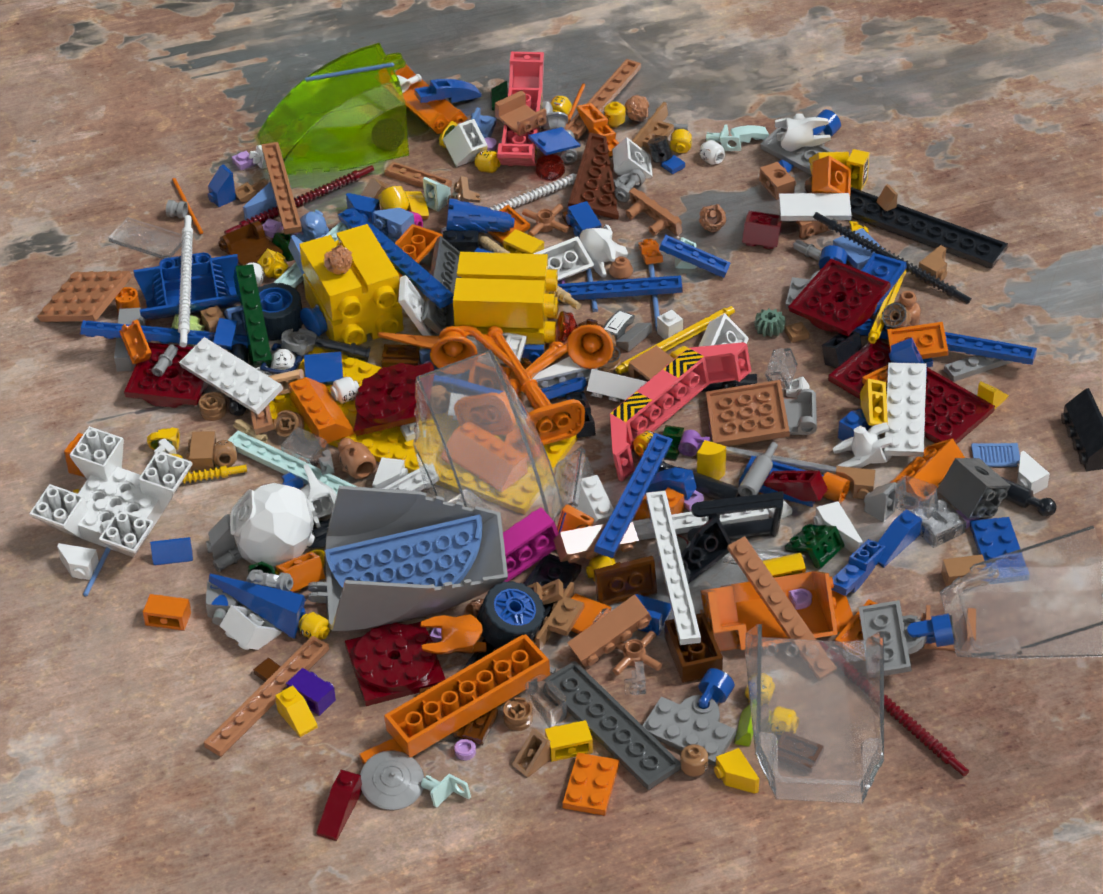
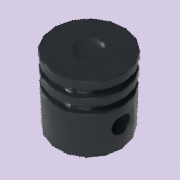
[648,136,673,163]

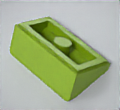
[734,700,759,747]

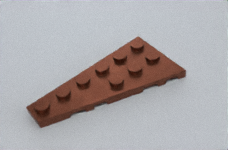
[568,133,619,220]

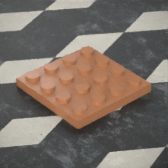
[37,270,132,322]
[706,380,790,446]

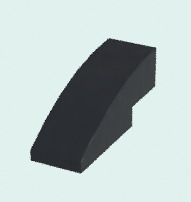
[565,392,596,438]

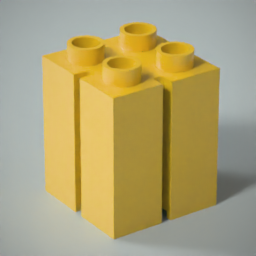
[299,224,404,346]
[453,252,559,352]

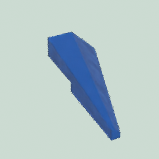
[209,573,306,639]

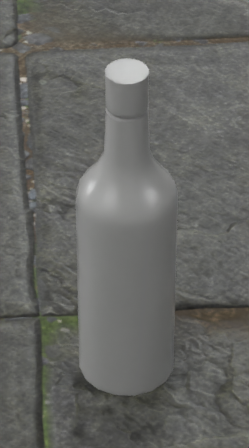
[738,442,778,496]

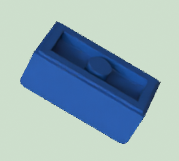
[150,537,193,565]

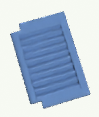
[971,443,1020,467]

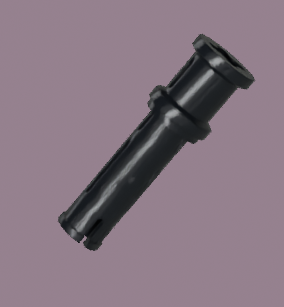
[314,336,371,362]

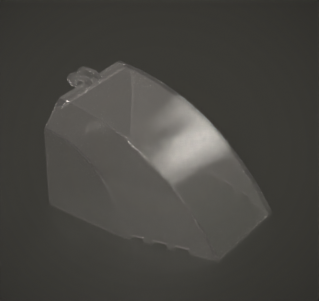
[413,350,563,532]

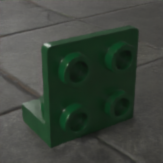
[784,524,845,568]

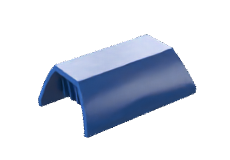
[133,252,241,321]

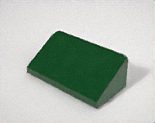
[491,81,508,111]
[272,233,294,261]

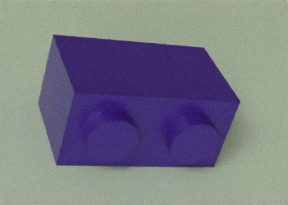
[286,668,336,716]

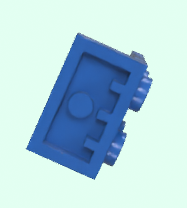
[635,594,672,636]

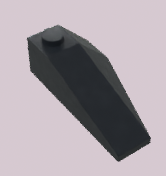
[664,516,732,584]

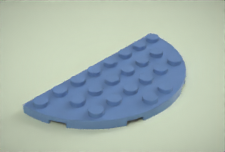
[325,514,482,588]

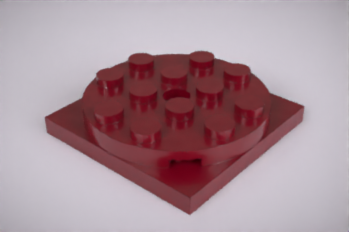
[788,259,891,336]
[124,342,209,408]
[354,362,434,436]
[345,622,446,706]

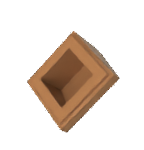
[877,184,898,211]

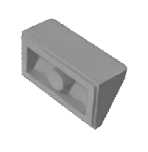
[616,323,652,352]

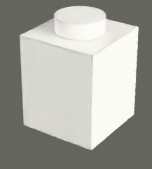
[657,310,683,340]

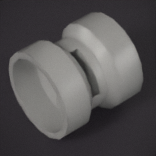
[166,200,188,219]

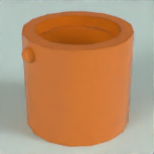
[115,287,140,315]
[823,472,850,504]

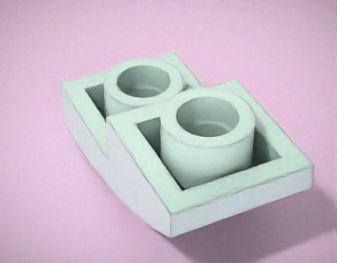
[730,125,769,143]

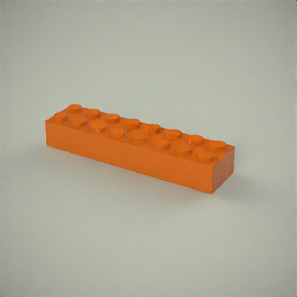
[384,634,550,758]

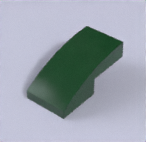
[662,425,684,460]

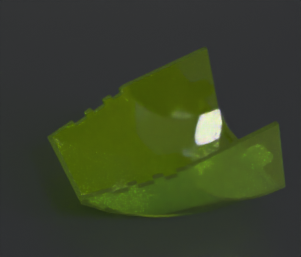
[257,43,409,175]

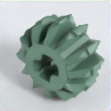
[754,308,785,337]

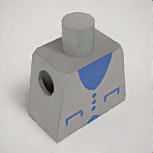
[206,580,243,625]

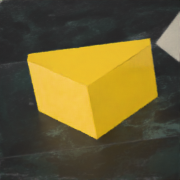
[977,381,1009,409]

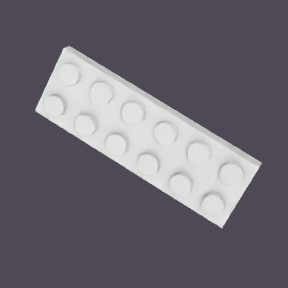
[179,337,283,415]
[884,362,926,457]

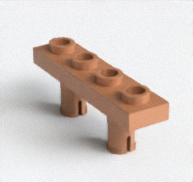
[625,188,682,236]

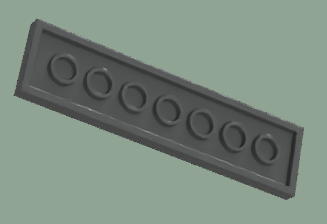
[422,236,461,336]
[542,661,681,790]

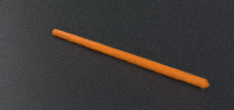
[566,83,585,126]
[172,178,203,234]

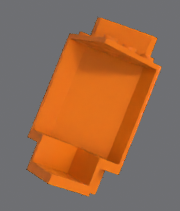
[700,571,854,651]

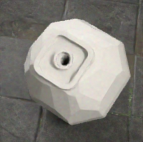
[230,483,314,569]

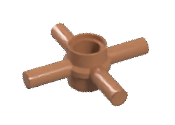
[522,204,569,237]
[613,631,662,675]

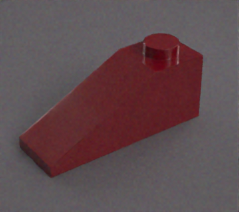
[763,470,828,502]
[316,770,362,841]

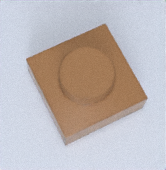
[785,322,809,343]

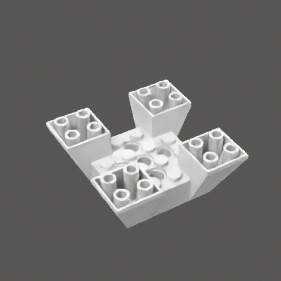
[29,426,193,557]

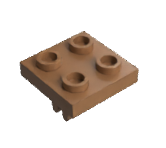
[447,176,481,205]

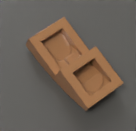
[235,178,268,202]
[527,579,564,605]

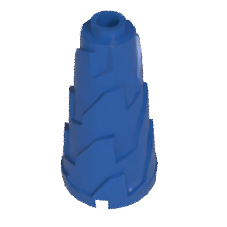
[446,198,515,233]

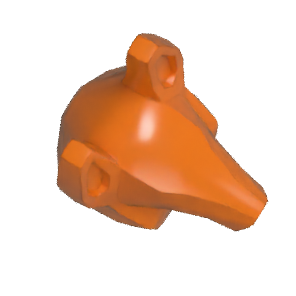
[421,614,486,655]

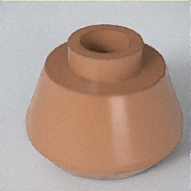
[609,257,633,280]

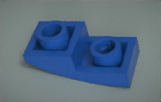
[213,318,238,350]

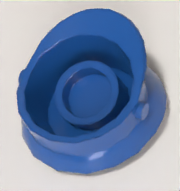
[300,304,327,337]

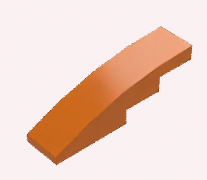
[576,103,619,157]

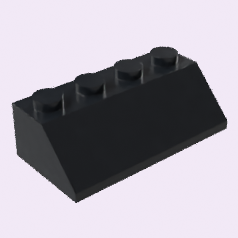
[1061,388,1103,472]

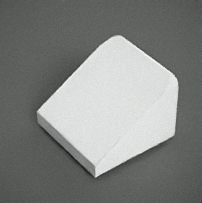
[786,377,809,398]

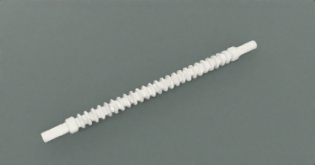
[441,173,577,234]
[178,215,193,347]

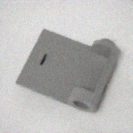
[784,389,817,435]

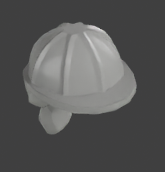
[541,101,568,131]

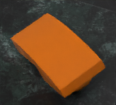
[638,239,663,265]

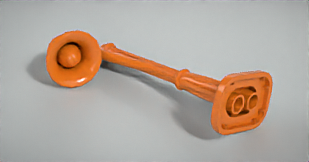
[453,324,614,435]
[430,325,585,447]

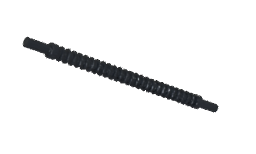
[813,212,972,304]

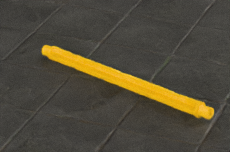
[868,269,906,343]
[615,306,735,375]

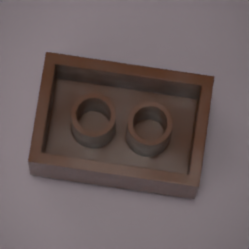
[664,612,723,683]

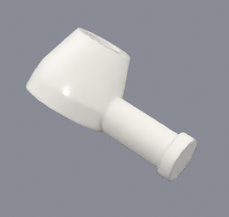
[392,74,422,94]

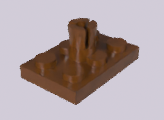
[594,556,657,605]

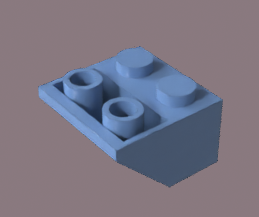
[373,208,415,243]

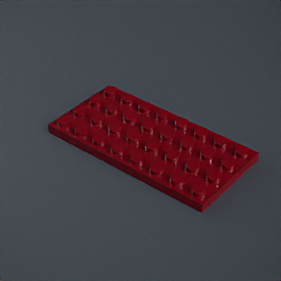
[828,340,995,444]

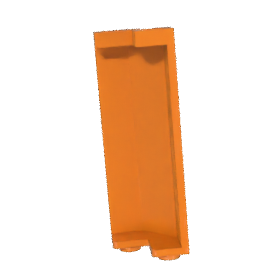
[374,63,468,134]

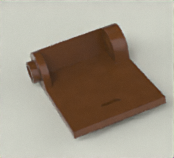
[218,221,283,265]

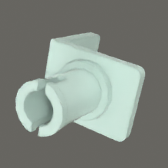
[706,125,742,151]
[421,774,471,807]

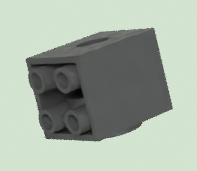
[937,458,1011,518]

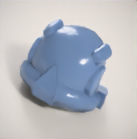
[296,209,329,242]

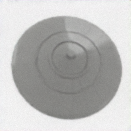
[360,751,424,810]

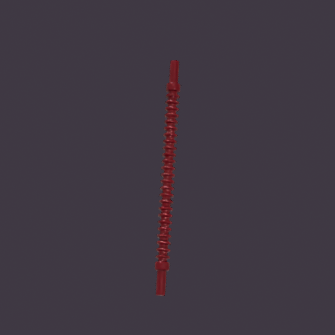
[224,165,374,234]
[819,641,969,777]

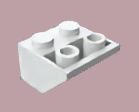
[443,119,488,167]

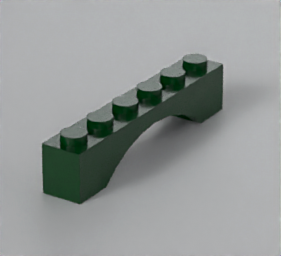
[233,264,272,368]

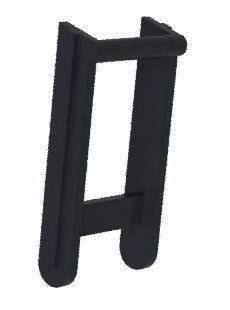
[688,491,784,541]

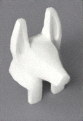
[775,113,831,152]
[580,224,628,277]
[833,422,893,468]
[301,464,337,528]

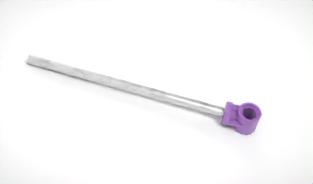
[678,430,836,475]

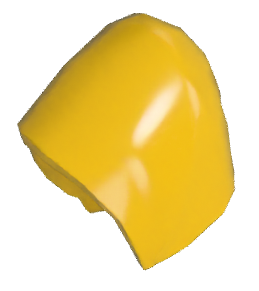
[378,186,409,211]

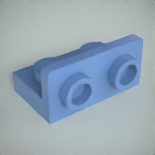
[471,107,497,138]

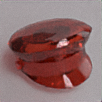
[536,154,565,181]
[557,311,578,343]

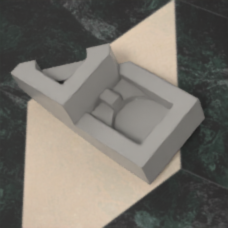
[319,450,335,475]

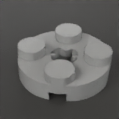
[281,328,316,356]

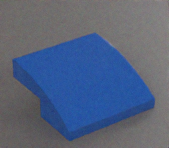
[304,352,343,385]

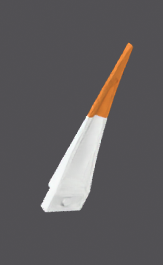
[378,332,527,365]

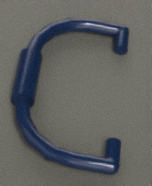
[260,343,303,374]

